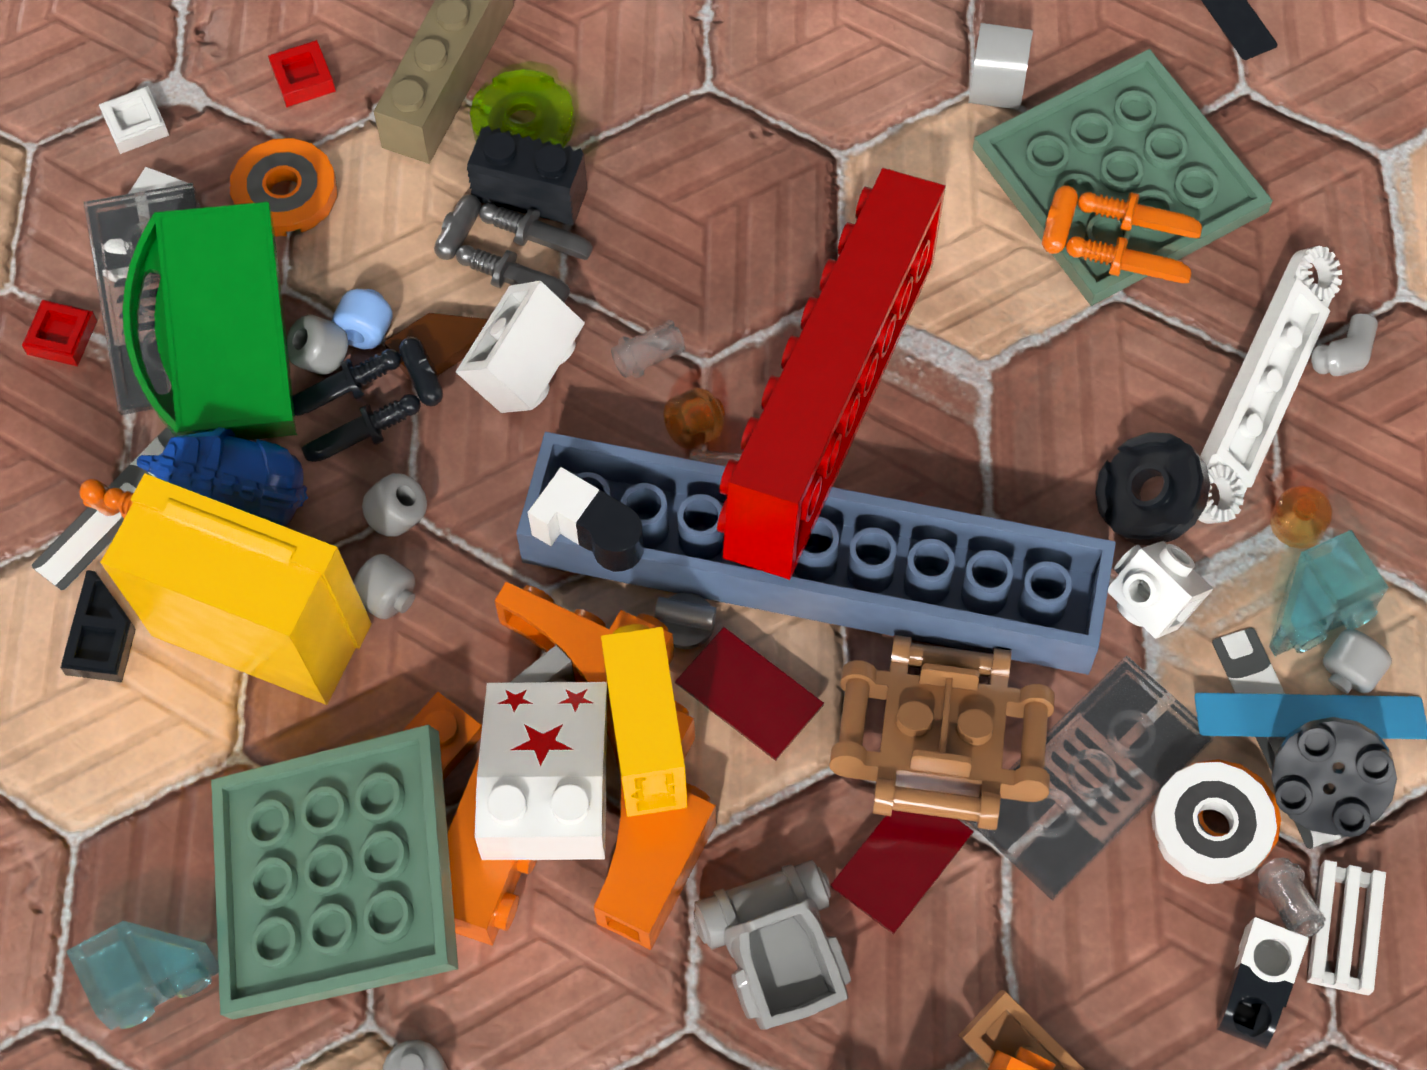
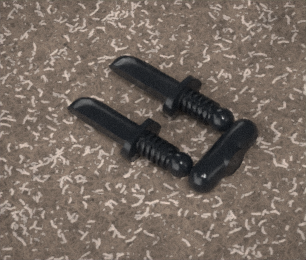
[293,336,443,462]

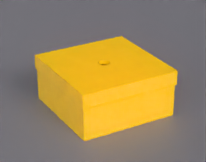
[100,473,372,705]

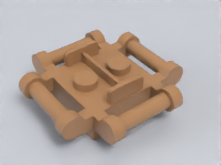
[829,635,1055,830]

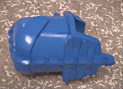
[137,427,308,527]

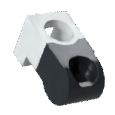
[528,467,644,572]
[1217,917,1309,1049]

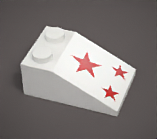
[475,682,608,860]

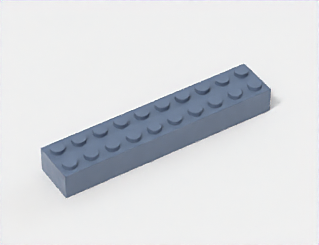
[516,432,1116,675]

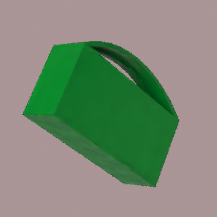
[123,202,297,440]

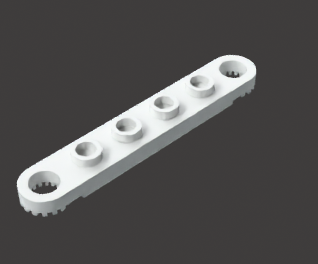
[1198,246,1342,524]

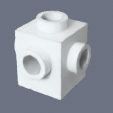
[1108,541,1214,639]

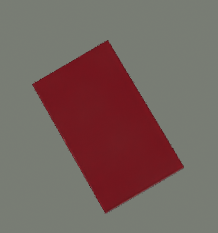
[675,627,824,761]
[830,810,974,935]

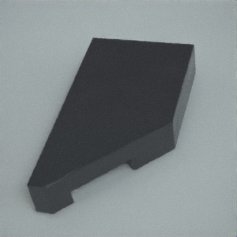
[60,570,136,682]

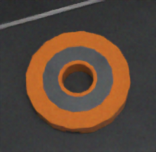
[230,138,337,237]

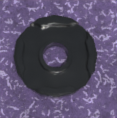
[1095,432,1211,545]

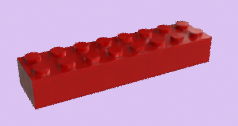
[717,167,946,580]

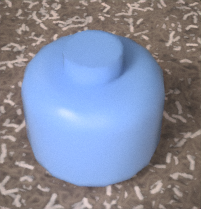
[332,288,393,349]

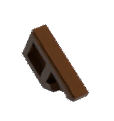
[384,313,488,382]

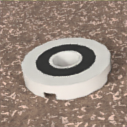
[1151,762,1277,884]

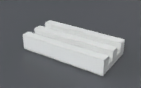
[1307,860,1386,996]

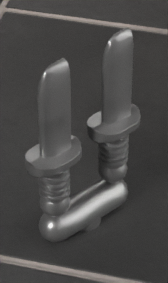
[434,194,593,303]

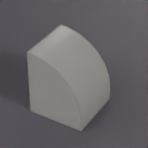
[968,23,1033,110]

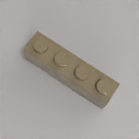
[373,0,514,164]

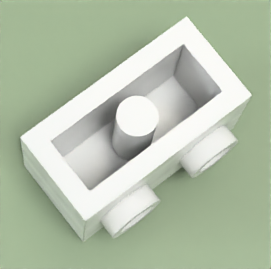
[456,281,585,413]

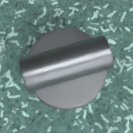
[655,593,716,649]

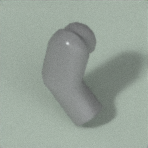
[1311,313,1378,376]

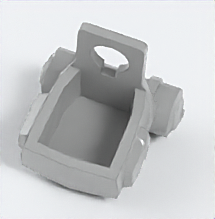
[693,860,851,1030]

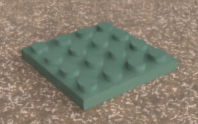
[972,49,1273,306]
[211,725,459,1020]

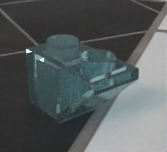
[1269,530,1389,656]
[66,921,219,1030]

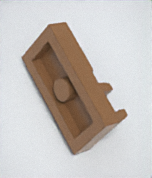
[958,990,1085,1070]

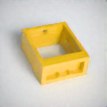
[601,624,688,817]

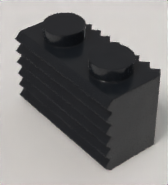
[467,125,588,225]

